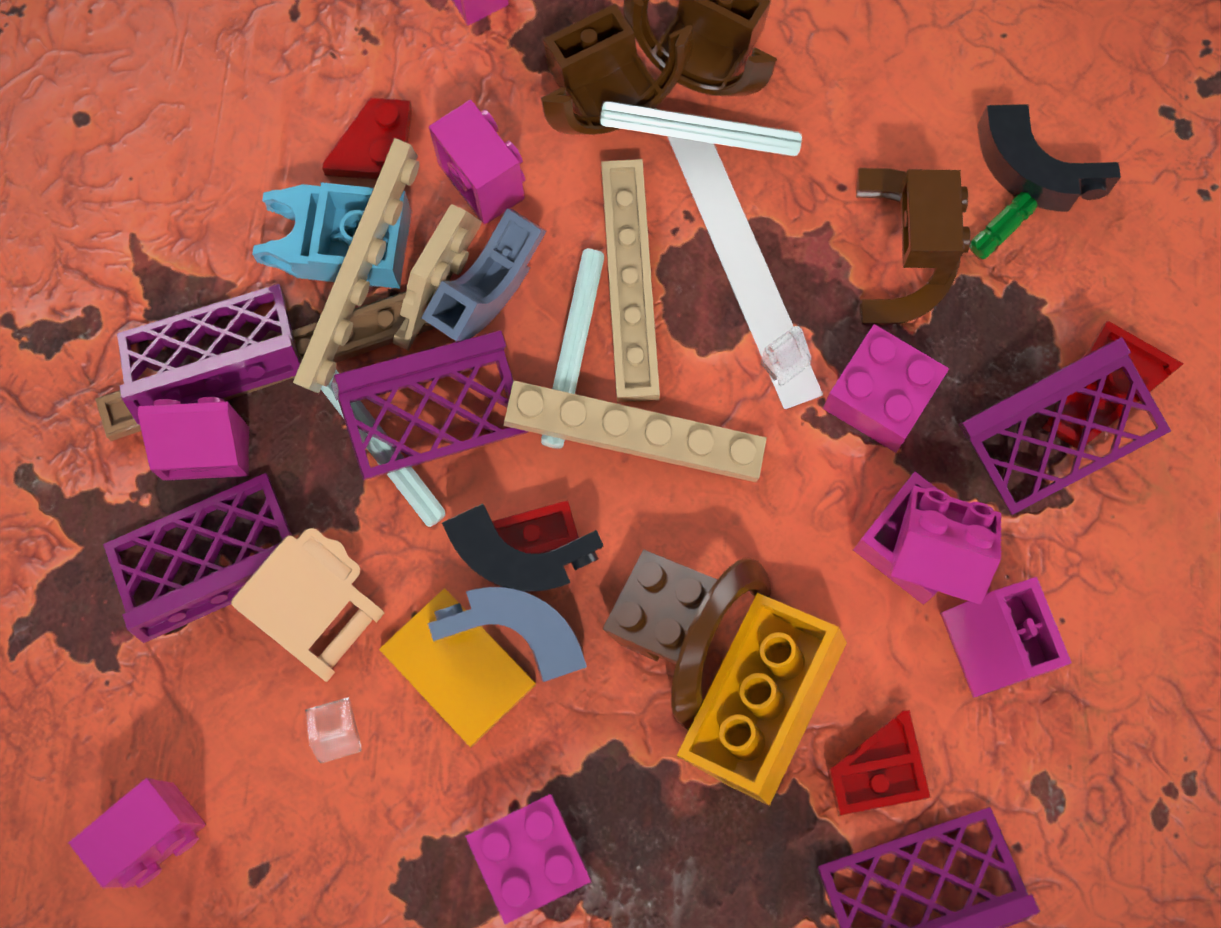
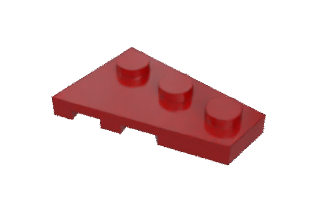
[1042,320,1184,449]

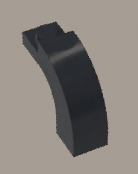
[978,104,1121,212]
[442,504,604,592]

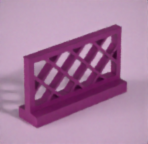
[117,284,301,424]
[331,330,529,481]
[958,337,1171,515]
[103,473,292,643]
[817,807,1040,928]

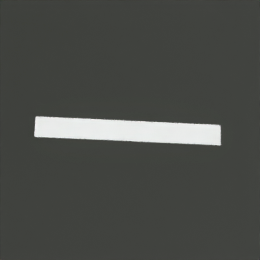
[667,136,823,409]

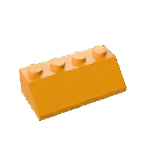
[677,593,847,806]

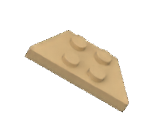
[393,204,482,351]

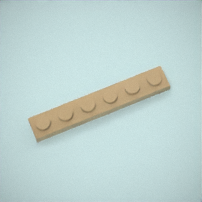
[293,138,419,394]
[601,159,660,402]
[504,381,767,482]

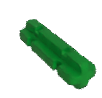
[969,192,1038,259]

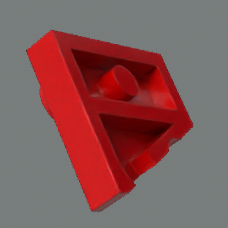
[322,98,412,180]
[492,500,579,592]
[828,710,931,816]

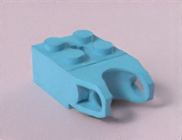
[252,183,412,289]

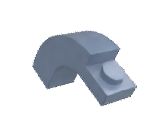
[421,208,547,341]
[428,587,587,682]

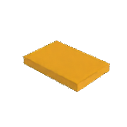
[379,588,536,748]

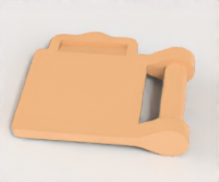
[231,528,385,682]

